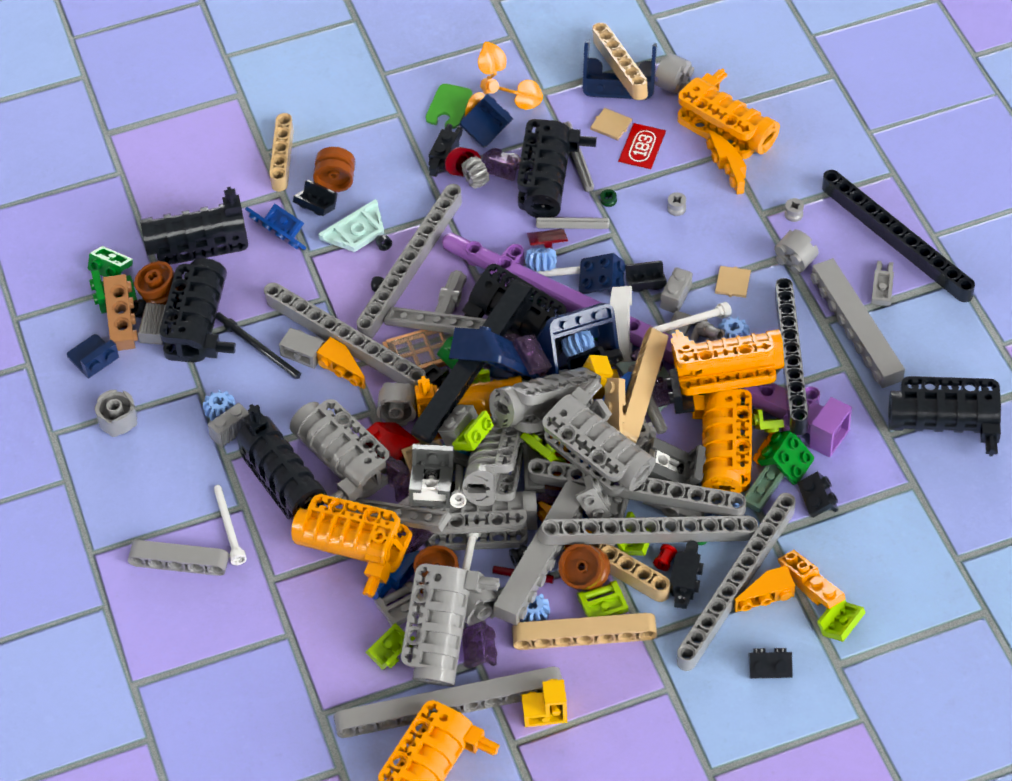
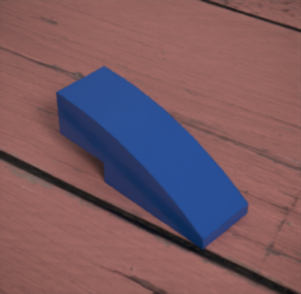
[365,550,420,599]

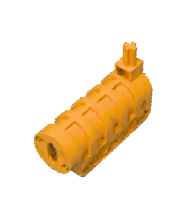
[677,69,780,159]
[692,389,752,493]
[378,700,500,781]

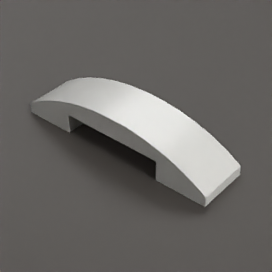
[610,286,632,362]

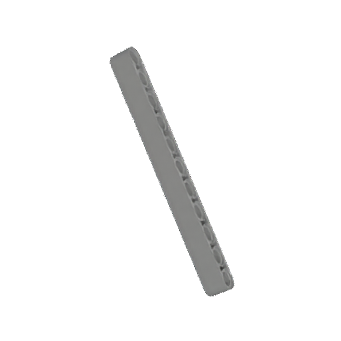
[357,184,462,339]
[264,283,427,390]
[528,458,746,516]
[677,493,796,671]
[537,516,758,545]
[334,667,562,738]

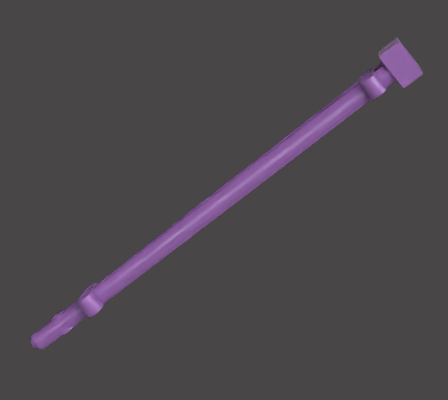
[442,232,852,457]

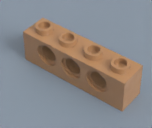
[103,274,138,351]

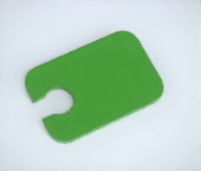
[426,84,473,129]

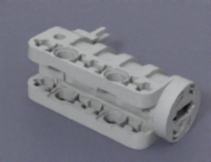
[489,367,601,433]
[542,378,656,494]
[290,399,393,507]
[401,564,500,686]

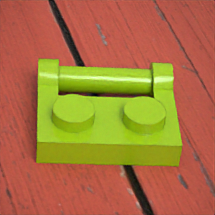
[520,433,566,463]
[577,580,629,617]

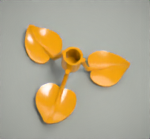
[465,42,543,116]

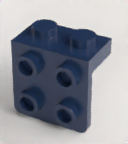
[460,93,513,148]
[579,253,626,294]
[67,334,119,379]

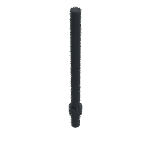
[216,312,301,379]

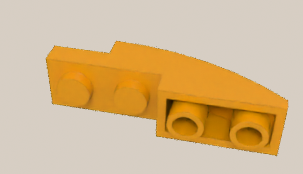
[706,131,746,195]
[778,550,845,609]

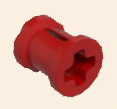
[653,544,678,571]

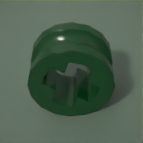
[600,189,617,207]

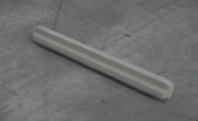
[563,121,594,192]

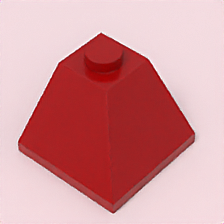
[366,422,421,468]

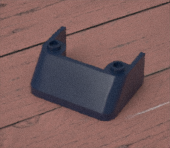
[582,40,657,100]
[535,303,619,375]
[449,326,537,381]

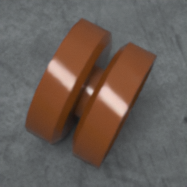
[313,147,355,192]
[134,261,183,305]
[559,544,610,590]
[413,545,459,594]

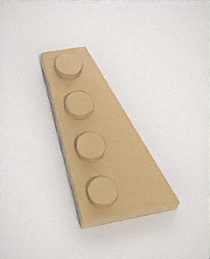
[604,378,626,436]

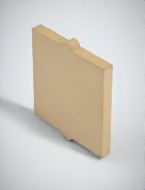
[590,108,632,140]
[715,266,751,298]

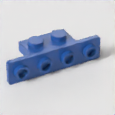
[245,204,307,250]

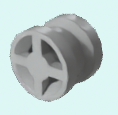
[667,192,686,216]
[785,198,804,222]

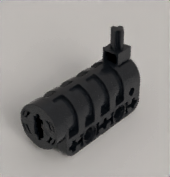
[517,119,597,218]
[140,187,248,265]
[159,258,236,362]
[462,264,574,357]
[888,376,1001,456]
[237,404,327,519]

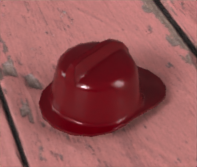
[445,147,481,177]

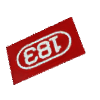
[618,123,666,169]

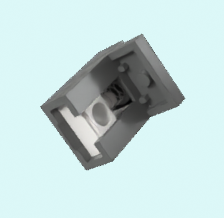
[643,437,706,486]
[409,444,454,508]

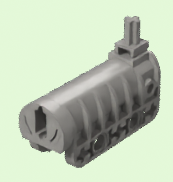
[462,417,524,506]
[426,491,538,551]

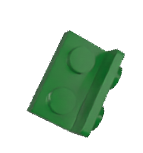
[88,246,133,277]

